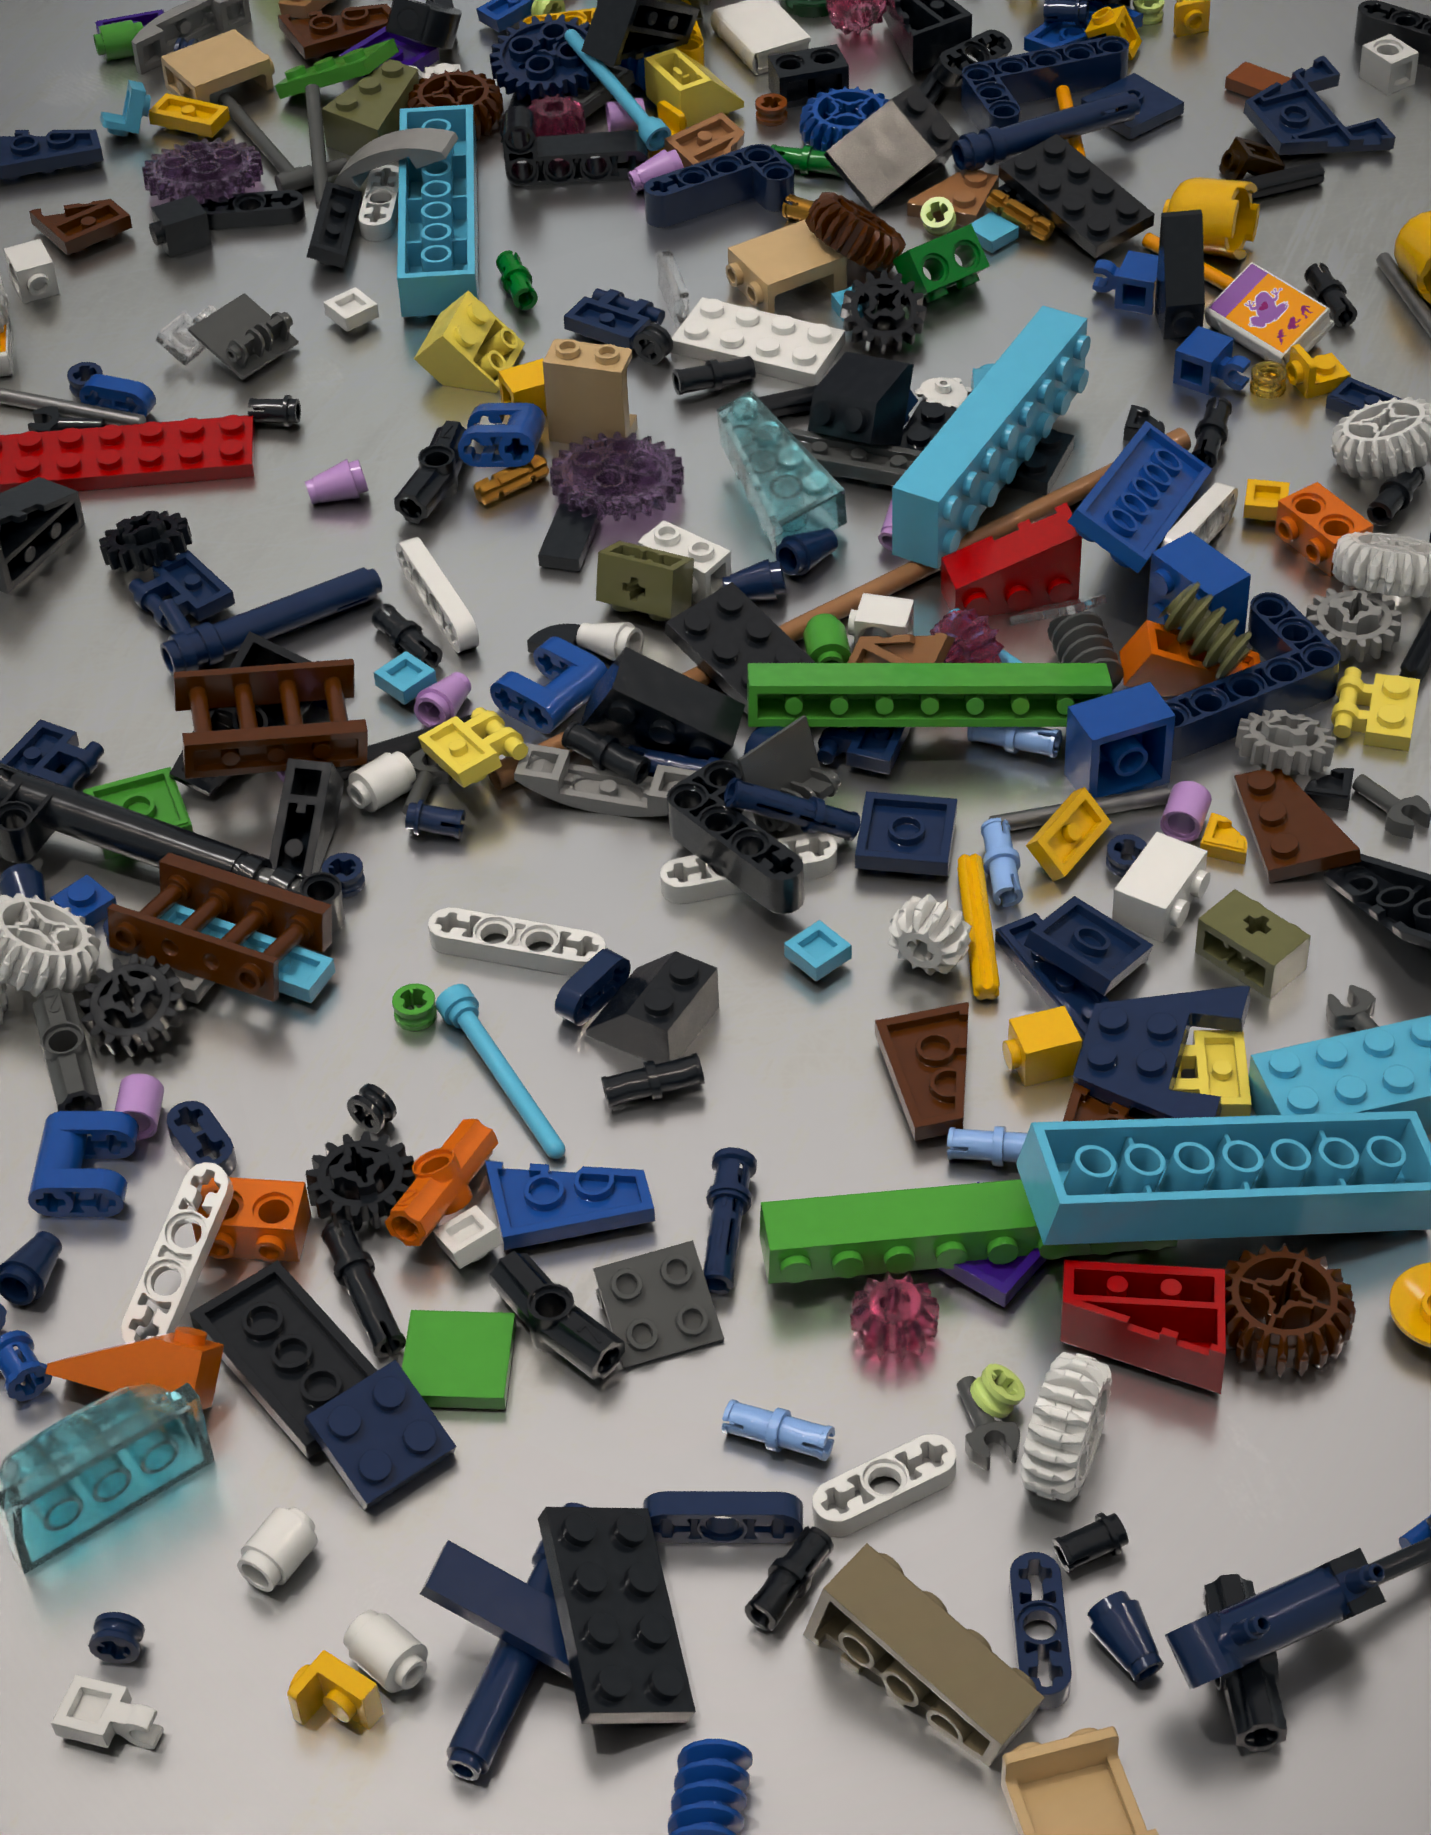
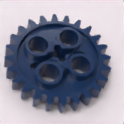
[489,14,604,103]

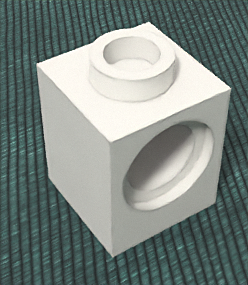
[1359,34,1419,96]
[4,239,60,304]
[847,593,914,647]

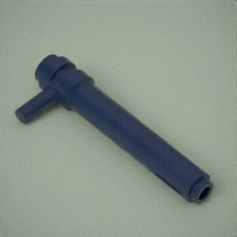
[952,91,1140,171]
[159,567,382,676]
[446,1503,587,1781]

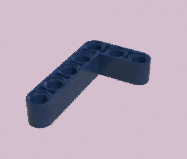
[961,36,1129,132]
[1165,592,1341,761]

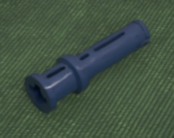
[703,1147,757,1295]

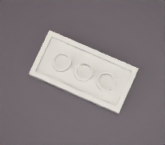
[671,297,845,386]

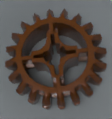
[407,69,504,141]
[805,192,906,273]
[1224,1243,1356,1377]

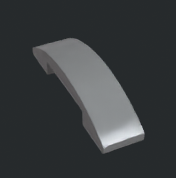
[132,0,252,75]
[333,128,459,190]
[514,743,696,817]

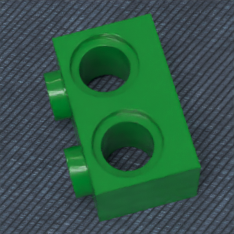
[893,224,990,303]

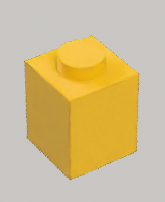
[498,358,547,417]
[1002,1005,1082,1087]

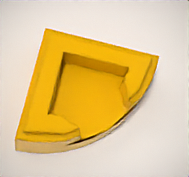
[1200,813,1247,865]

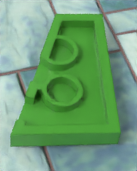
[275,38,399,99]

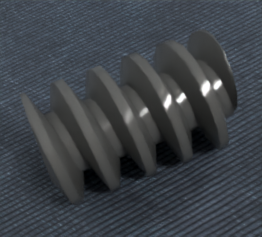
[1047,611,1124,690]

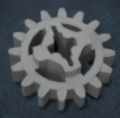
[1306,585,1402,662]
[1234,710,1336,776]

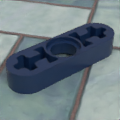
[643,1491,803,1544]
[1009,1552,1072,1710]

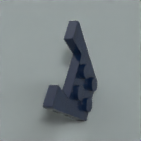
[1243,56,1396,155]
[1073,986,1251,1119]

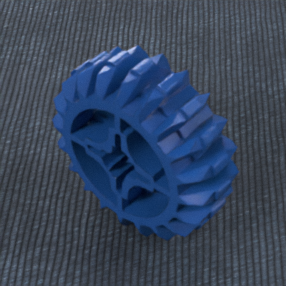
[799,86,889,151]

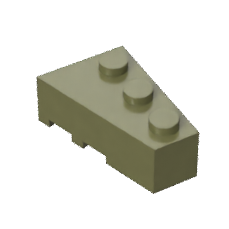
[322,59,419,156]

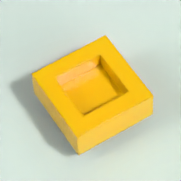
[1243,479,1290,521]

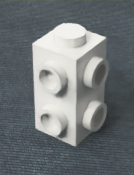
[637,520,732,602]

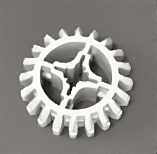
[1331,397,1431,480]
[1332,531,1431,598]
[0,893,101,997]
[1020,1352,1112,1502]

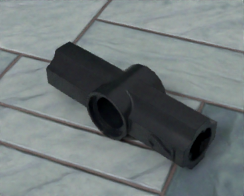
[1203,1574,1287,1752]

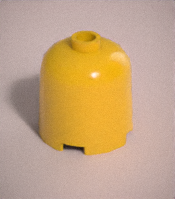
[1163,177,1260,260]
[1394,211,1431,304]

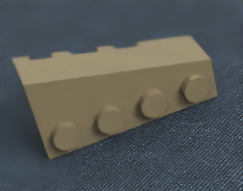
[803,1543,1045,1767]

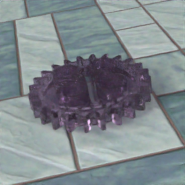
[142,138,264,204]
[550,432,684,522]

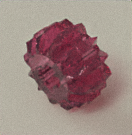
[826,0,887,36]
[526,94,586,137]
[930,608,1004,663]
[850,1271,940,1363]

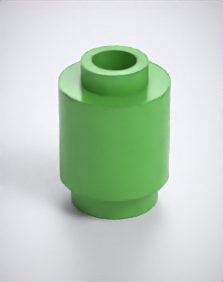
[93,20,143,61]
[803,614,851,663]

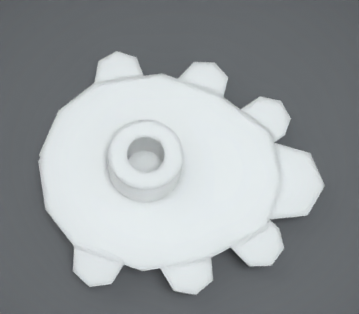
[915,377,973,409]

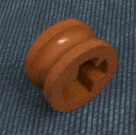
[755,93,788,127]

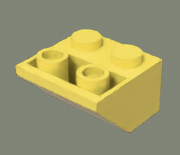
[644,48,744,127]
[414,290,525,393]

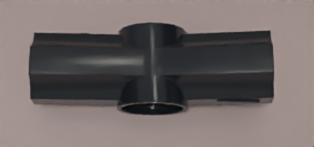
[394,420,472,524]
[489,1251,625,1380]

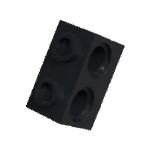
[768,44,849,108]

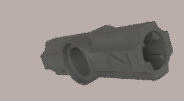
[32,988,102,1112]

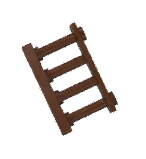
[173,659,368,779]
[107,852,332,1002]

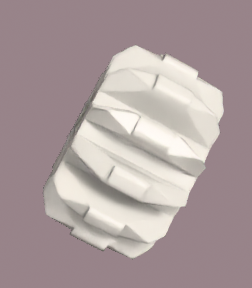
[888,894,972,976]

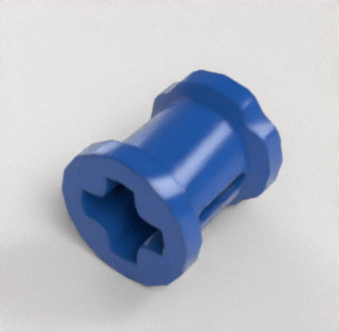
[0,1330,52,1402]

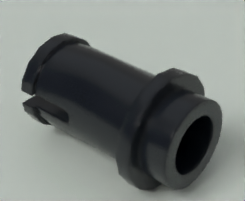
[248,395,301,427]
[1052,1512,1129,1573]

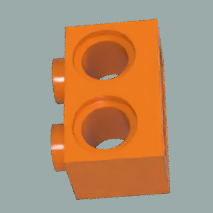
[1275,482,1374,577]
[192,1177,311,1262]

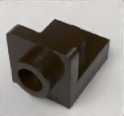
[1219,137,1285,180]

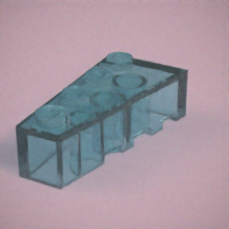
[717,391,847,557]

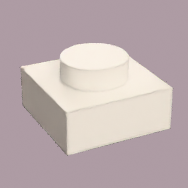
[324,287,379,332]
[432,1205,504,1269]

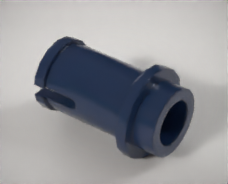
[1043,0,1089,26]
[405,799,466,839]

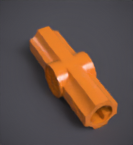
[385,1119,498,1246]

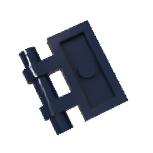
[564,288,665,350]
[129,550,235,634]
[0,719,104,790]
[817,727,911,775]

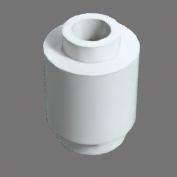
[347,751,416,813]
[237,1507,318,1592]
[343,1610,428,1693]

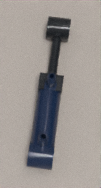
[1165,1517,1431,1690]

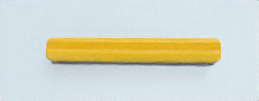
[957,853,1000,1001]

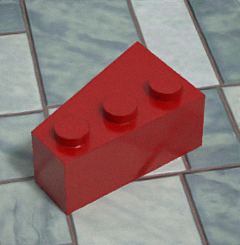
[941,502,1082,619]
[1060,1260,1226,1394]

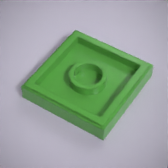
[83,767,193,860]
[402,1310,516,1409]

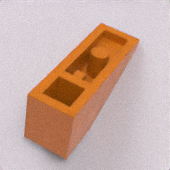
[1119,620,1261,696]
[45,1327,224,1414]

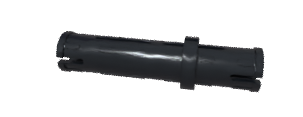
[321,1219,406,1358]

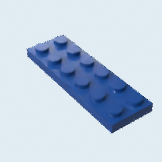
[1067,421,1213,573]

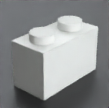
[1112,832,1211,942]

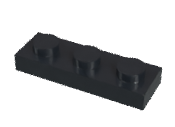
[306,181,362,268]

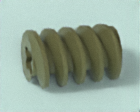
[1158,581,1254,680]

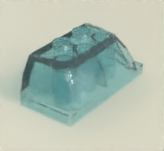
[0,1383,215,1574]

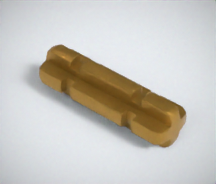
[985,189,1055,241]
[473,454,549,505]

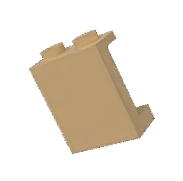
[161,29,275,103]
[726,219,847,314]
[543,339,638,452]
[1001,1726,1158,1835]

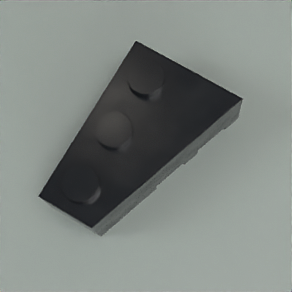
[581,0,700,67]

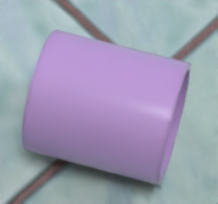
[606,98,645,132]
[1160,781,1212,842]
[115,1074,164,1140]

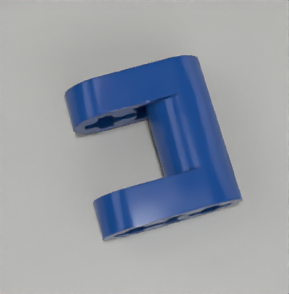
[458,403,546,467]
[490,636,608,734]
[28,1111,139,1217]

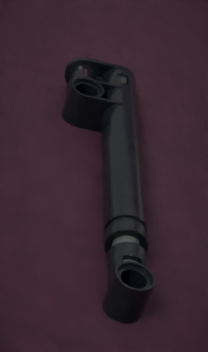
[0,763,345,932]

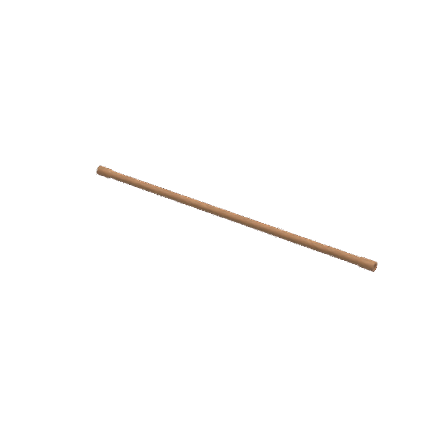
[488,428,1191,790]

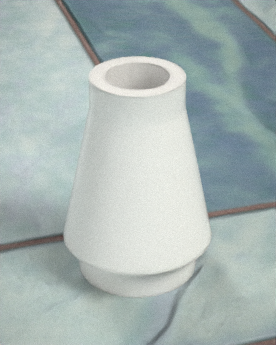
[576,622,644,661]

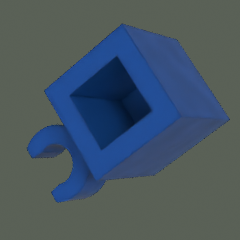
[1092,250,1158,315]
[1173,326,1251,395]

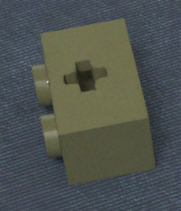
[596,541,694,621]
[1195,889,1311,999]

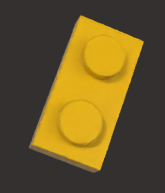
[149,93,230,138]
[1026,787,1112,881]

